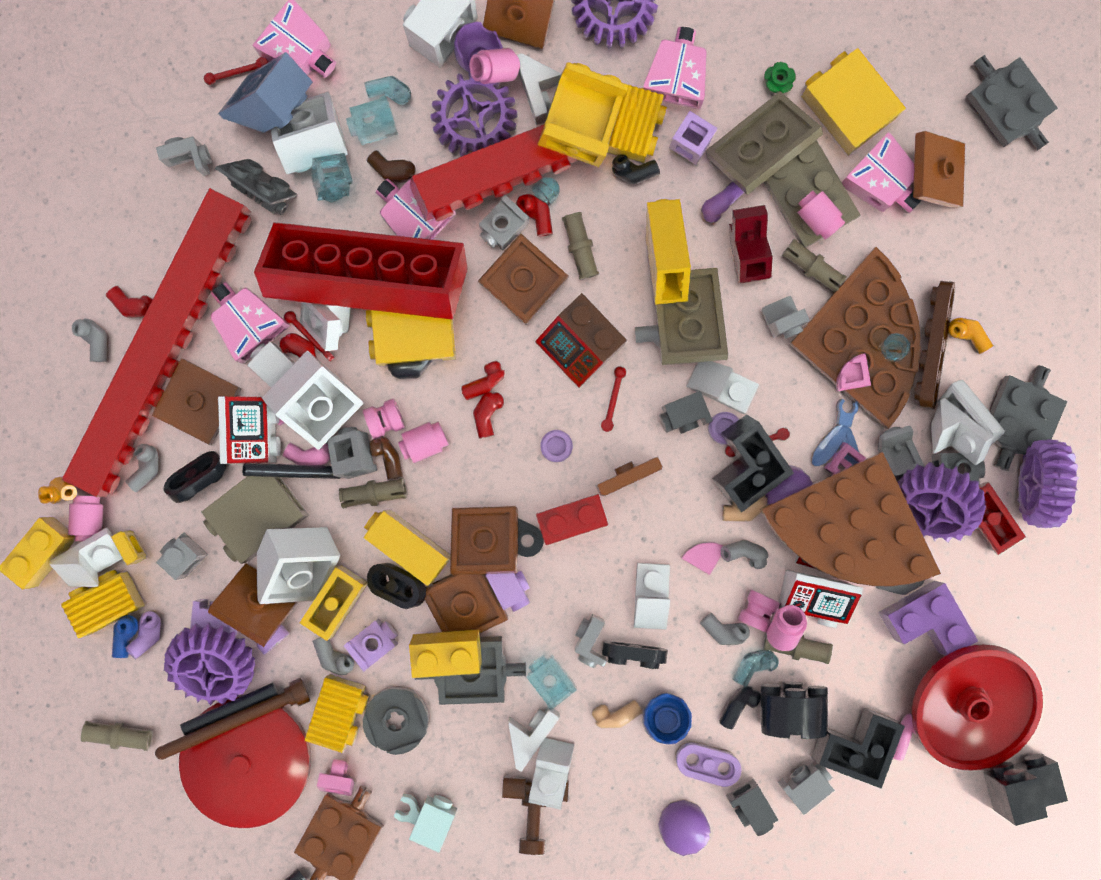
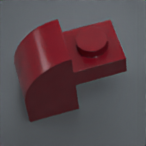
[729,205,773,283]

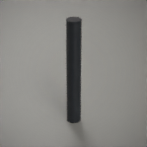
[242,463,341,479]
[180,683,278,735]

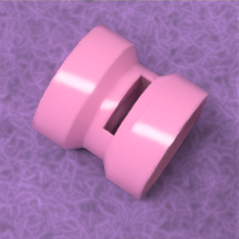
[363,398,405,439]
[738,590,781,633]

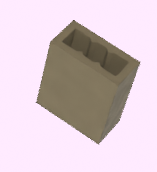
[201,476,309,564]

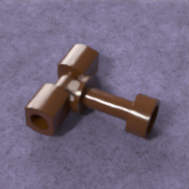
[502,776,569,855]

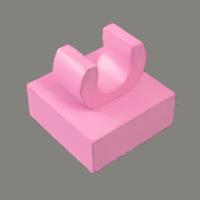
[317,759,355,796]

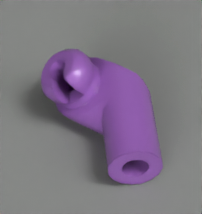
[701,182,743,223]

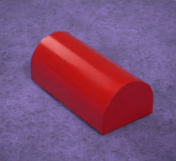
[978,482,1026,555]

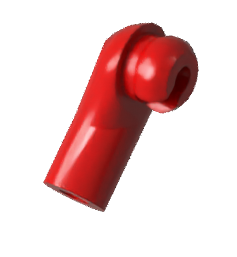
[516,194,553,237]
[461,361,505,400]
[473,392,504,439]

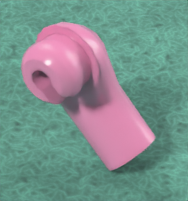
[283,442,330,466]
[893,714,916,761]

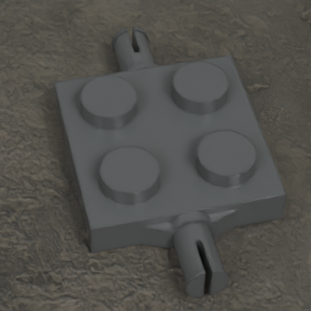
[966,55,1058,151]
[990,365,1068,471]
[414,636,526,705]

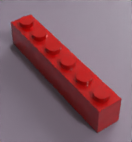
[410,125,585,222]

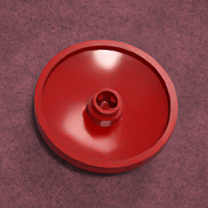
[911,644,1043,771]
[179,695,311,828]

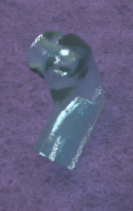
[364,76,411,105]
[732,649,779,687]

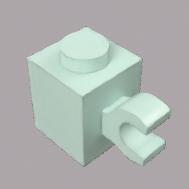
[394,794,457,853]

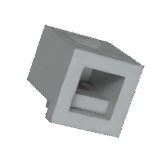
[479,195,529,250]
[327,427,377,479]
[156,532,208,580]
[778,763,835,815]

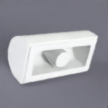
[937,380,1005,445]

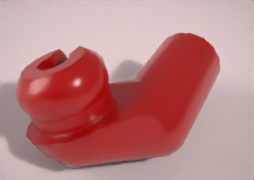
[105,286,152,318]
[279,333,317,358]

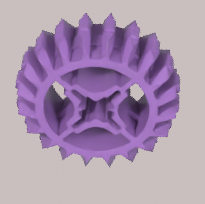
[571,0,658,48]
[430,72,518,157]
[1017,439,1079,528]
[898,462,986,542]
[163,623,255,706]

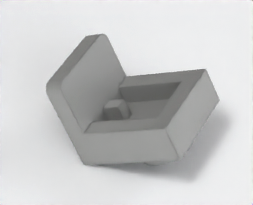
[156,136,212,176]
[761,296,810,339]
[878,426,925,481]
[575,614,607,668]

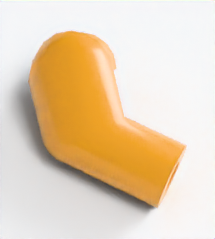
[948,318,994,354]
[38,477,77,504]

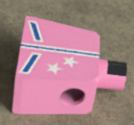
[252,0,336,78]
[643,27,706,109]
[842,132,922,213]
[376,179,456,240]
[211,282,290,364]

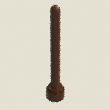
[155,677,311,760]

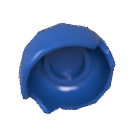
[642,693,692,745]

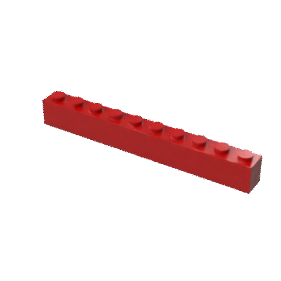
[62,188,251,497]

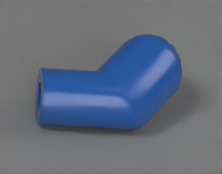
[112,615,139,658]

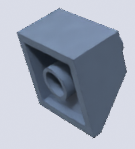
[218,52,313,133]

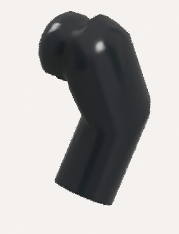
[612,155,660,184]
[719,686,761,730]

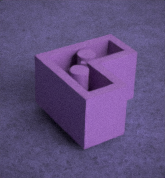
[878,581,978,656]

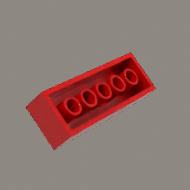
[254,222,468,320]

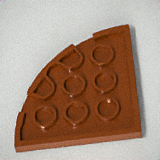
[789,247,921,429]
[760,452,941,586]

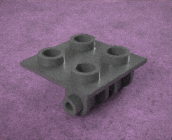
[215,159,298,215]

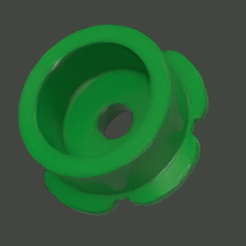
[764,62,796,93]

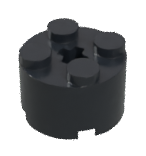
[761,682,828,739]

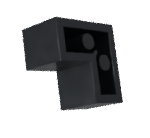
[712,414,794,513]
[812,708,905,789]
[983,754,1068,826]

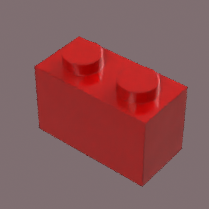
[536,494,608,545]

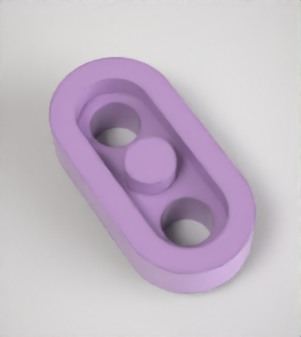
[676,742,741,787]

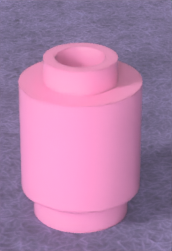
[469,48,520,84]
[797,190,845,240]
[398,421,449,463]
[68,495,103,542]
[767,605,807,651]

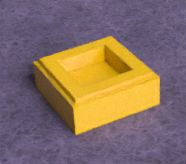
[111,530,146,565]

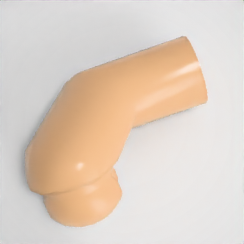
[722,495,767,521]
[592,700,642,728]

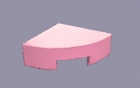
[836,353,871,392]
[681,542,723,575]

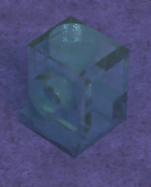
[346,95,398,145]
[312,153,353,202]
[527,655,577,710]

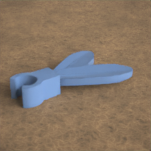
[812,399,859,466]

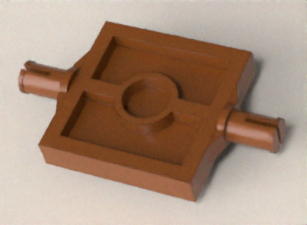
[294,786,384,880]

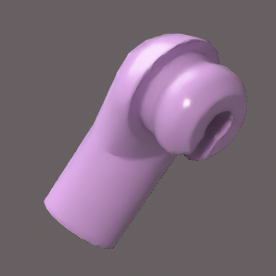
[125,611,161,660]

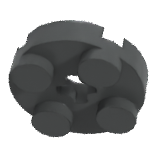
[363,687,429,755]

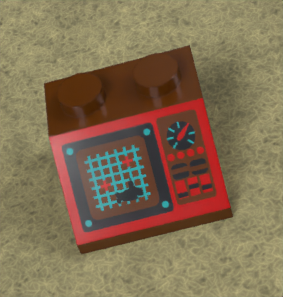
[535,293,627,388]

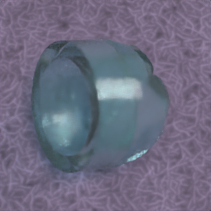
[532,177,560,206]
[881,333,910,362]

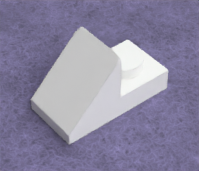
[517,53,561,125]
[300,302,351,351]
[686,361,759,414]
[931,398,994,465]
[49,527,123,587]
[634,563,670,630]
[508,705,560,772]
[529,738,574,810]

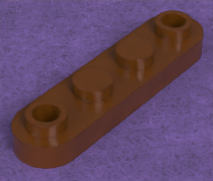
[914,281,955,410]

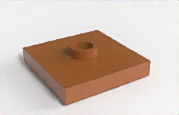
[483,0,555,49]
[913,131,965,208]
[478,233,569,325]
[152,358,241,445]
[595,457,663,496]
[450,506,518,575]
[208,563,298,647]
[425,574,508,634]

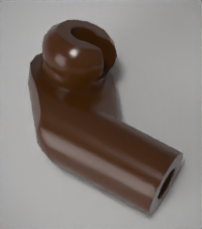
[367,150,416,182]
[369,437,403,480]

